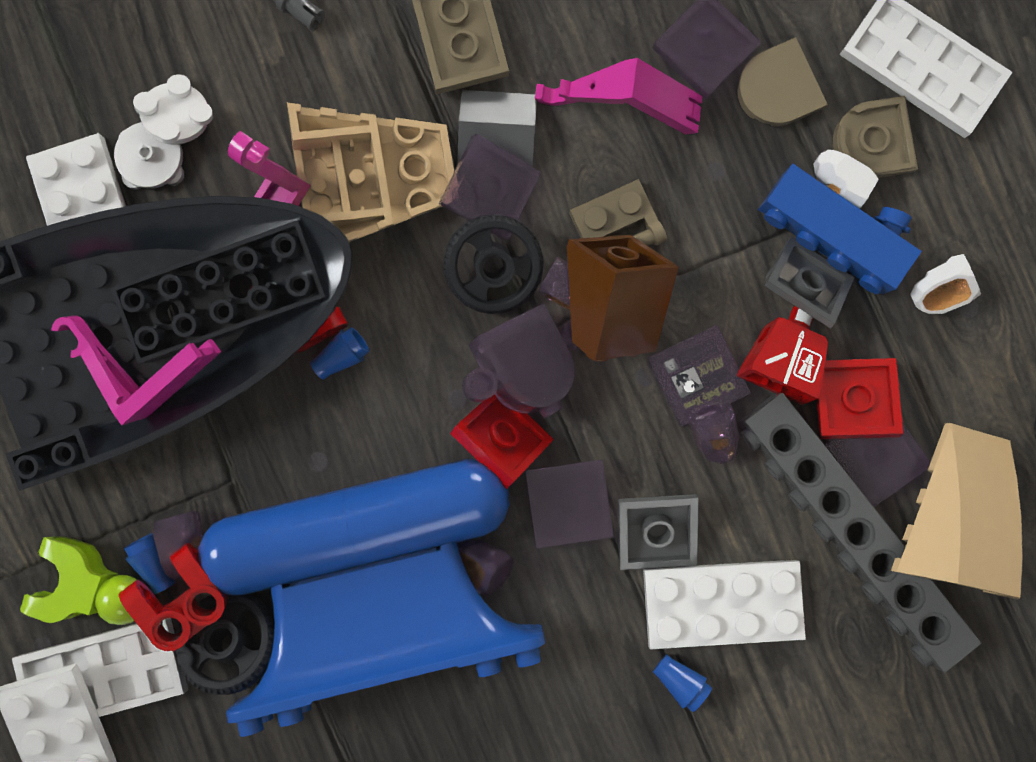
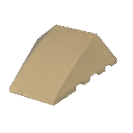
[287,102,459,242]
[891,423,1022,599]

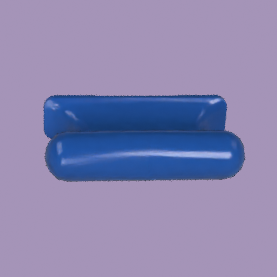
[198,459,545,737]

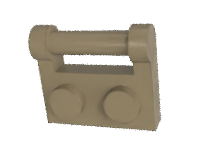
[569,179,667,246]

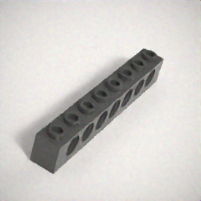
[738,393,982,673]

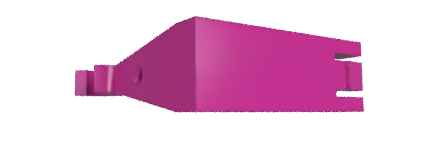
[535,58,703,135]
[228,131,311,206]
[51,316,221,425]

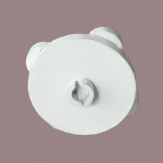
[133,74,213,144]
[114,122,184,190]

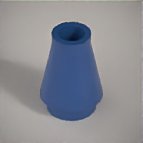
[310,327,370,380]
[124,533,176,594]
[652,654,712,712]

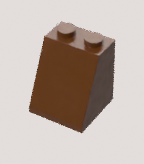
[567,235,679,362]

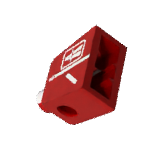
[737,306,828,405]

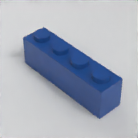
[758,164,922,295]

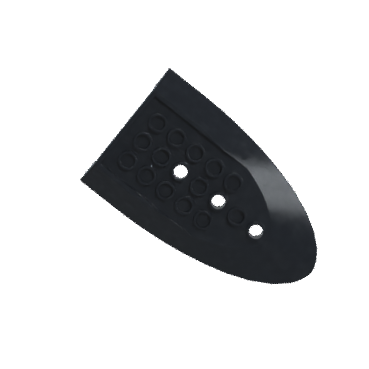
[0,196,353,491]

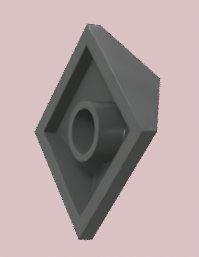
[457,90,537,170]
[764,237,855,329]
[617,494,698,570]

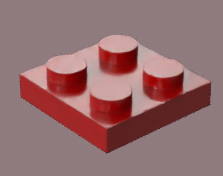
[817,358,903,439]
[450,387,554,489]

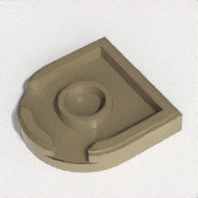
[737,37,828,127]
[833,96,918,178]

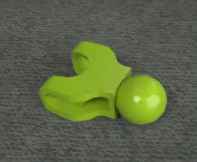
[20,536,137,625]

